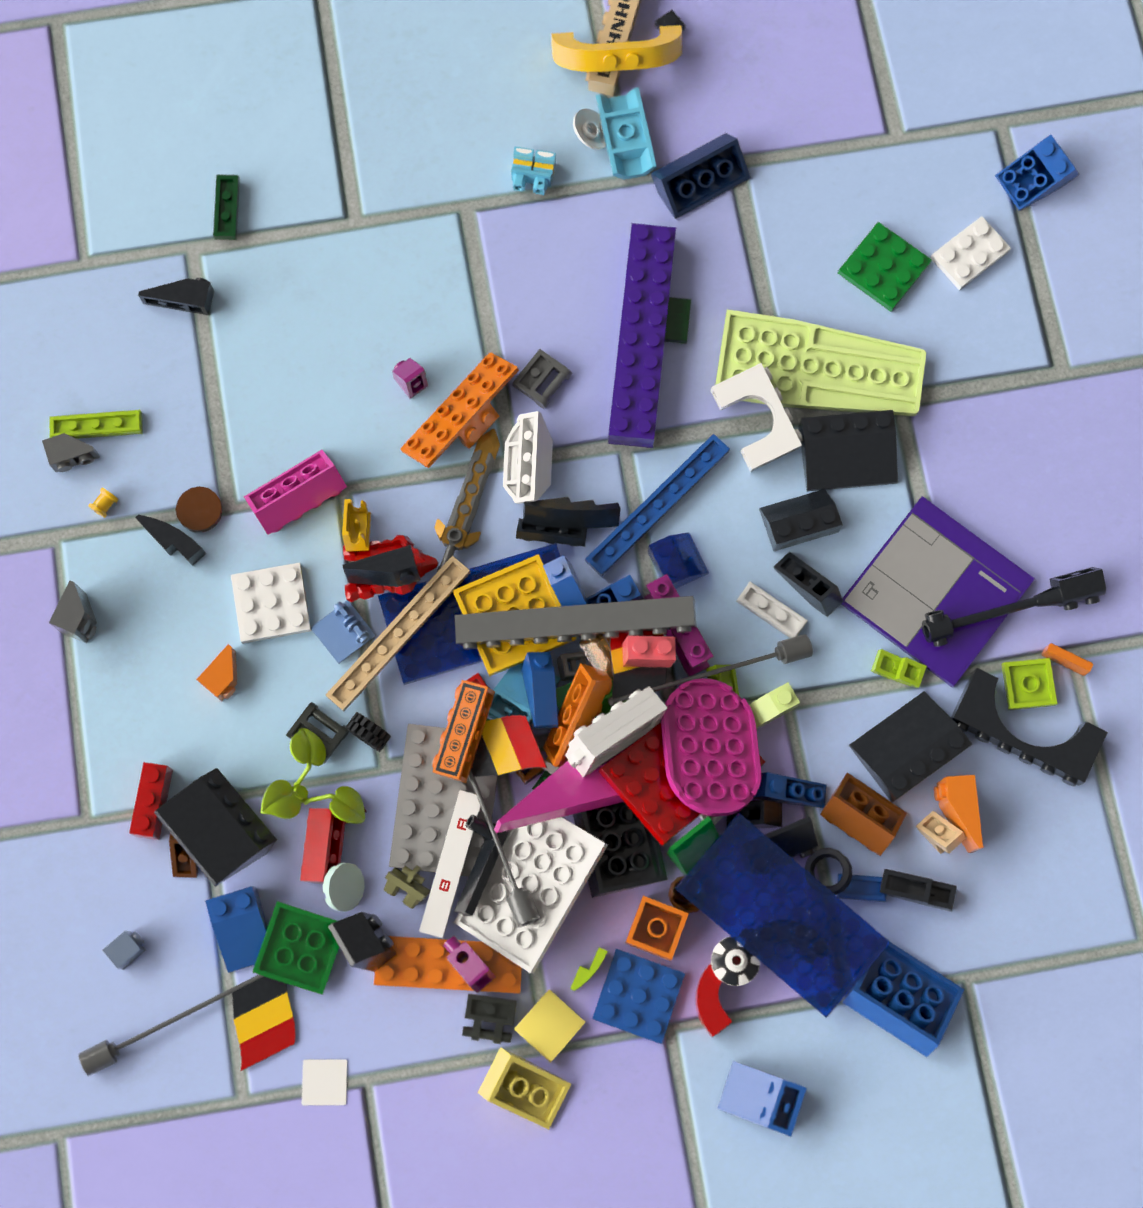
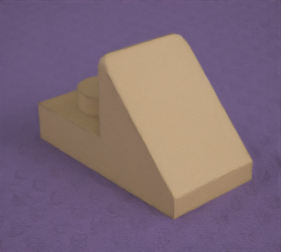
[916,811,966,854]

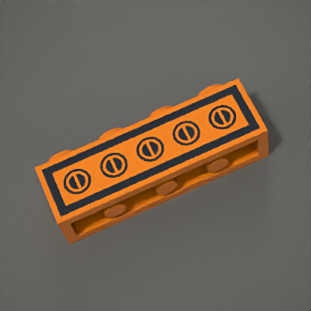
[432,680,495,783]

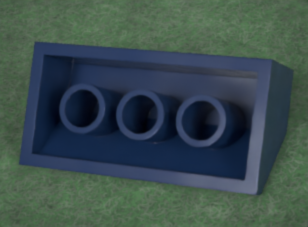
[651,133,751,219]

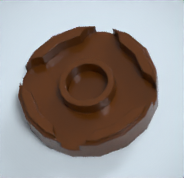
[175,486,222,532]

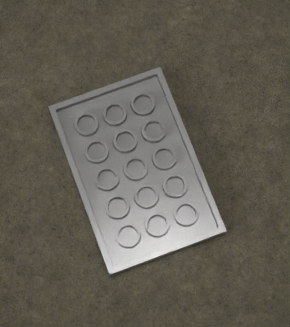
[389,724,498,876]

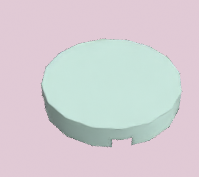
[323,862,365,912]

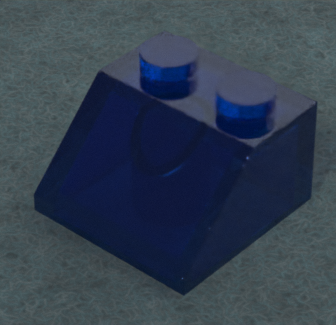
[647,532,709,589]

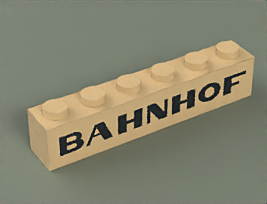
[585,0,642,96]

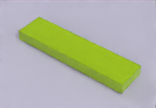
[49,410,143,439]

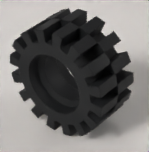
[345,712,391,752]

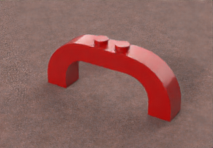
[695,920,830,1037]

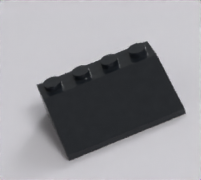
[798,410,898,491]
[849,691,972,803]
[154,768,277,886]
[573,802,668,898]

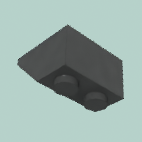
[49,580,97,644]

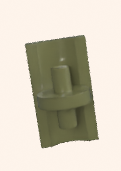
[384,865,431,909]

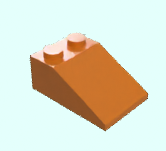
[934,775,983,853]

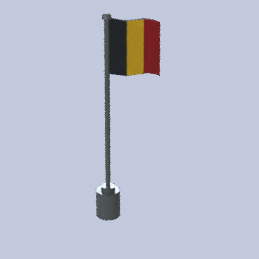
[608,631,813,706]
[469,715,547,928]
[78,975,296,1076]

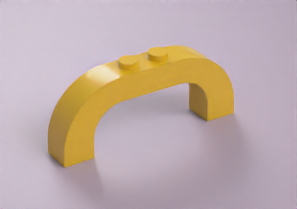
[551,25,682,72]

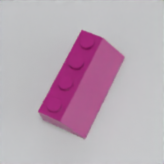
[244,450,347,535]

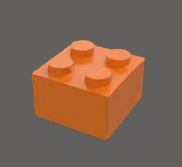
[625,896,689,961]

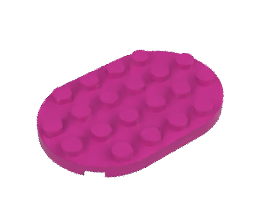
[661,678,761,817]

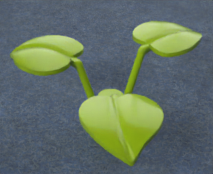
[261,728,365,824]

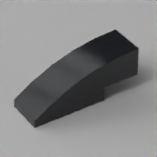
[135,515,206,566]
[880,869,957,912]

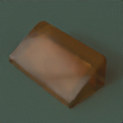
[580,635,613,680]

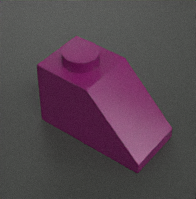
[392,358,428,399]

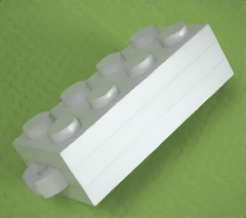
[565,686,667,778]

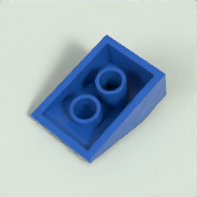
[205,886,268,973]

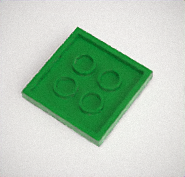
[837,222,932,312]
[252,901,339,995]

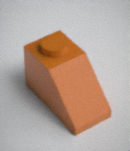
[196,644,237,702]

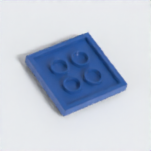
[592,949,685,1044]

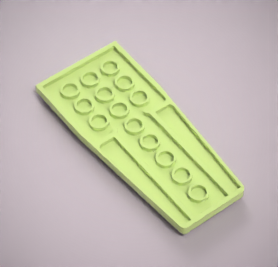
[715,309,926,416]

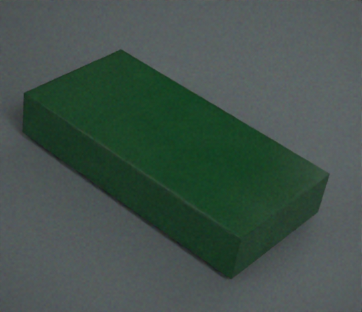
[664,297,691,344]

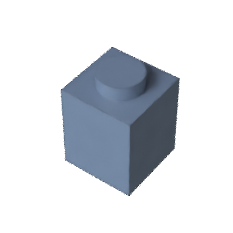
[103,930,146,970]

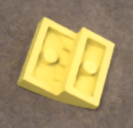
[514,989,586,1063]

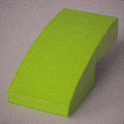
[871,649,927,688]
[570,947,608,991]

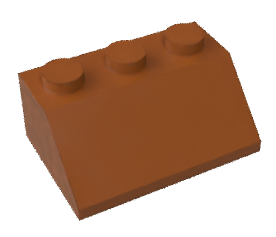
[820,772,907,856]

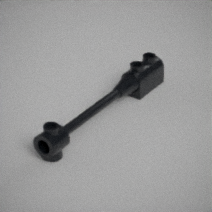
[922,567,1106,646]

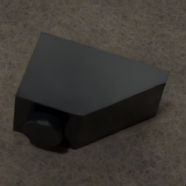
[727,800,782,828]

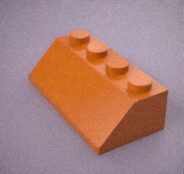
[543,663,612,767]

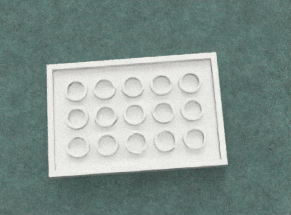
[453,817,608,974]

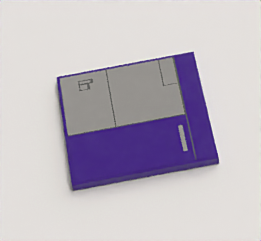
[841,496,1035,688]

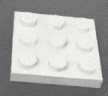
[231,562,311,644]

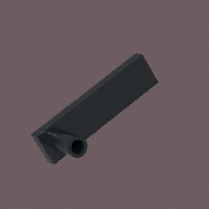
[454,814,510,916]

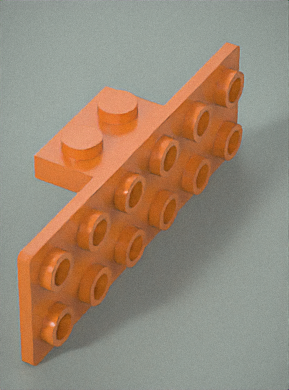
[400,352,519,468]

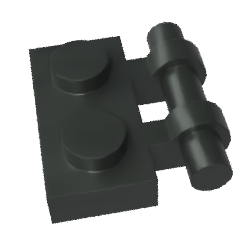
[462,993,517,1044]

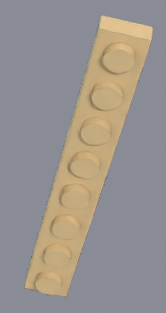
[326,556,471,712]

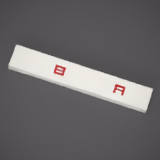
[419,790,483,938]

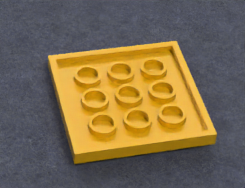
[452,554,576,677]

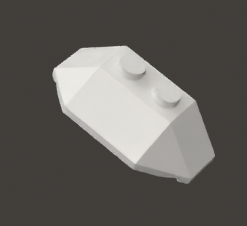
[503,411,553,504]

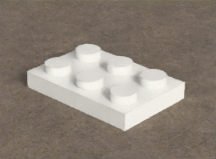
[930,216,1011,290]

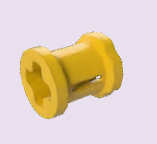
[88,488,119,518]

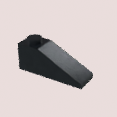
[138,278,214,315]
[342,545,421,587]
[773,551,844,617]

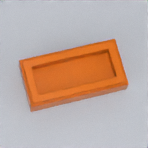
[1041,643,1094,676]

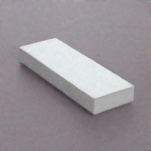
[736,582,808,638]

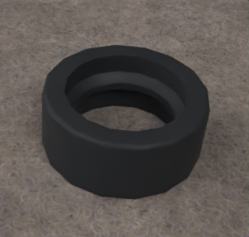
[804,848,853,895]

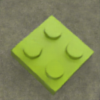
[1001,658,1057,710]

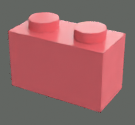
[622,636,676,668]

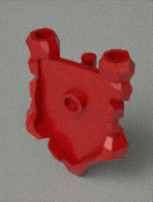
[343,535,439,602]

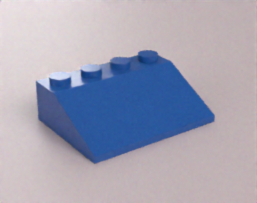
[842,936,965,1057]

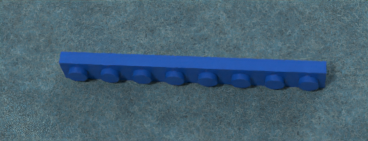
[585,434,730,577]

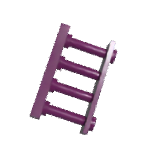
[644,574,714,677]

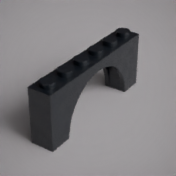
[951,668,1108,786]

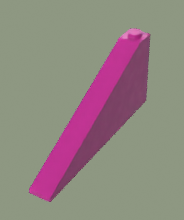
[494,750,624,833]

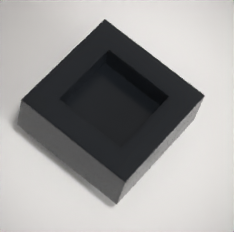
[655,10,685,31]

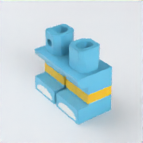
[511,147,556,195]

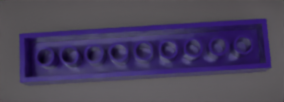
[608,223,676,448]

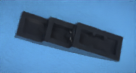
[523,497,621,528]

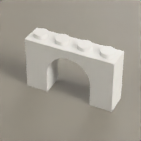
[710,363,803,472]

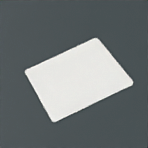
[302,1059,347,1105]

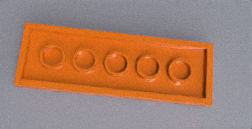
[374,936,522,994]

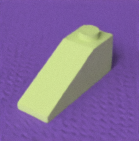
[749,682,800,730]

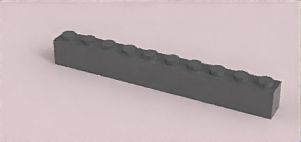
[455,596,697,649]

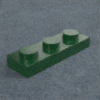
[213,175,240,240]

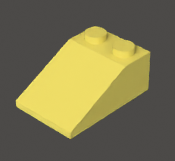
[478,1047,571,1129]

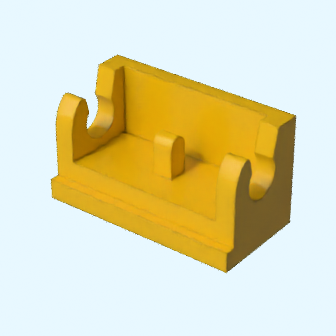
[342,499,371,551]

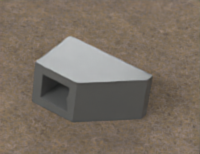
[42,433,100,472]

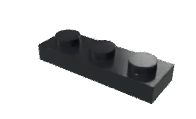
[516,518,587,547]

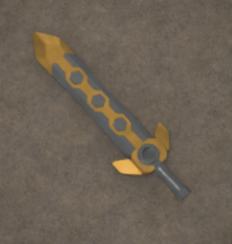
[434,429,500,572]

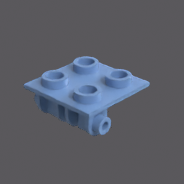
[311,600,376,664]

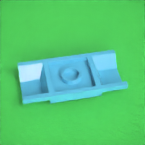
[596,87,656,180]

